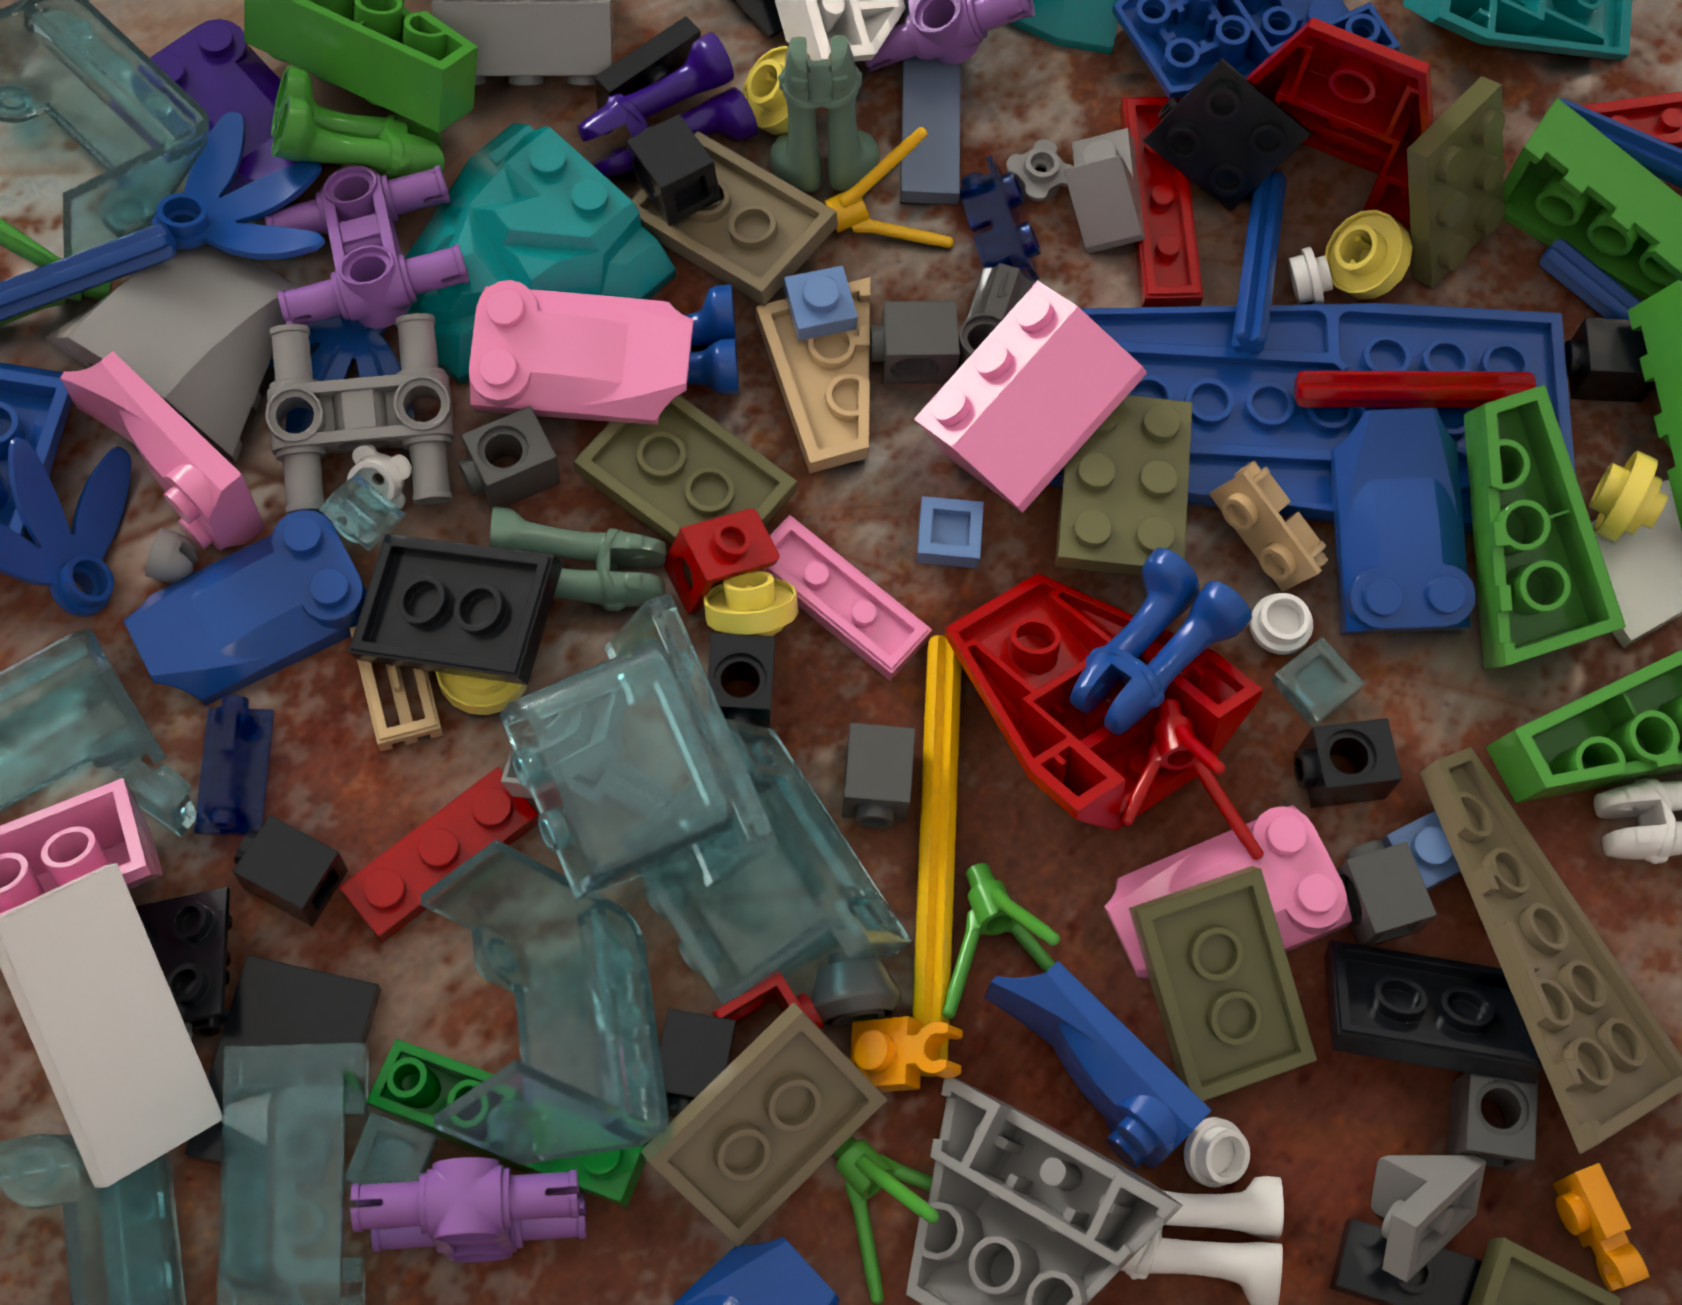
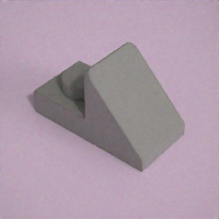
[1065,128,1145,254]
[1371,1155,1486,1283]

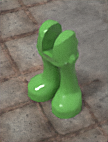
[271,65,445,179]

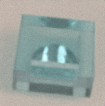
[320,474,406,551]
[1271,637,1365,727]
[118,757,198,837]
[344,1113,438,1185]

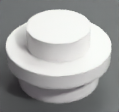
[1288,247,1333,305]
[1249,593,1313,655]
[1184,1117,1250,1188]

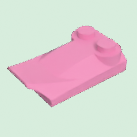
[469,280,694,425]
[60,351,265,551]
[1104,805,1352,980]

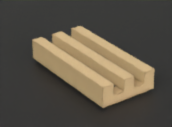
[350,627,444,752]

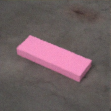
[756,515,932,682]

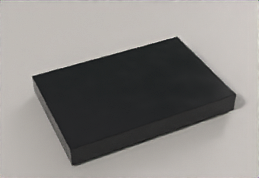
[348,534,563,685]
[1324,940,1542,1084]
[184,955,381,1188]

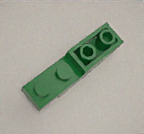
[366,1039,652,1208]

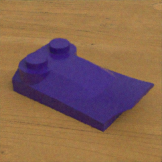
[132,19,324,195]

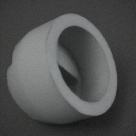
[145,528,198,583]

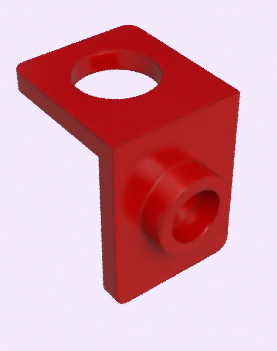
[664,508,780,615]
[712,972,824,1029]

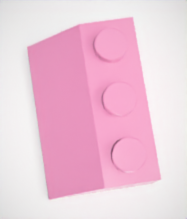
[914,281,1147,513]
[0,778,163,914]

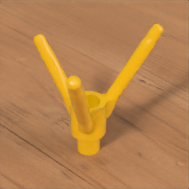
[824,127,954,248]

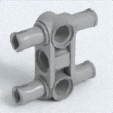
[265,313,455,515]

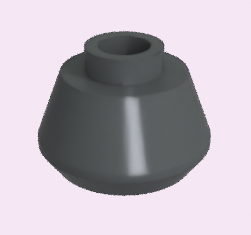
[811,948,902,1027]

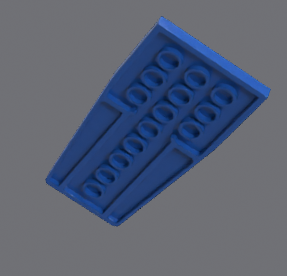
[1048,303,1576,534]

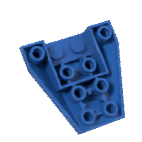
[1112,0,1401,99]

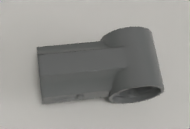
[957,263,1033,370]

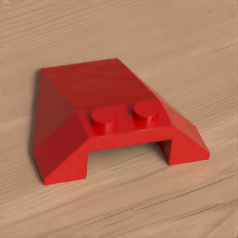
[1246,17,1433,229]
[945,573,1263,831]

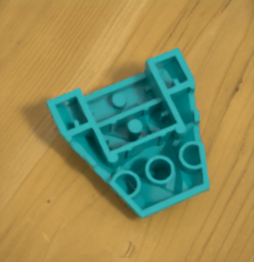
[395,123,676,385]

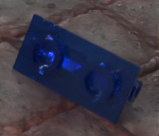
[959,155,1042,281]
[194,695,275,835]

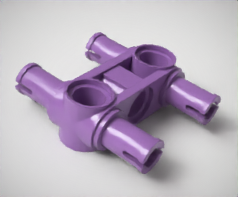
[865,0,1035,72]
[265,165,470,329]
[350,1157,587,1263]

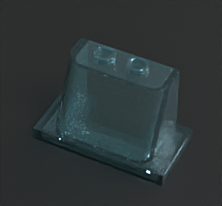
[499,593,778,900]
[620,719,912,1006]
[217,1043,369,1305]

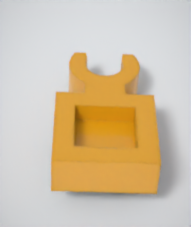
[850,1016,963,1092]
[1553,1163,1650,1292]

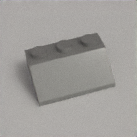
[431,0,614,85]

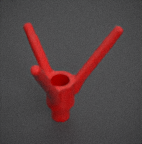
[1120,699,1264,860]

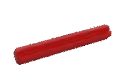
[1294,371,1536,408]

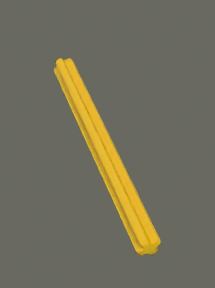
[912,635,962,1077]

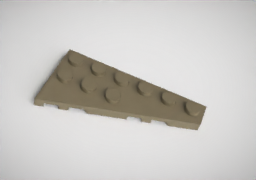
[1420,747,1682,1154]

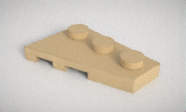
[755,277,871,474]

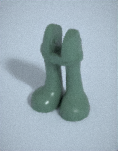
[769,35,880,193]
[490,507,667,612]

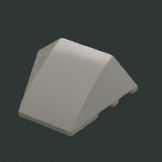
[45,243,299,462]
[906,1077,1183,1305]

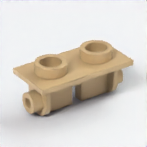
[1209,460,1329,592]

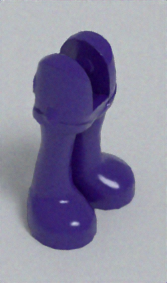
[576,32,758,178]

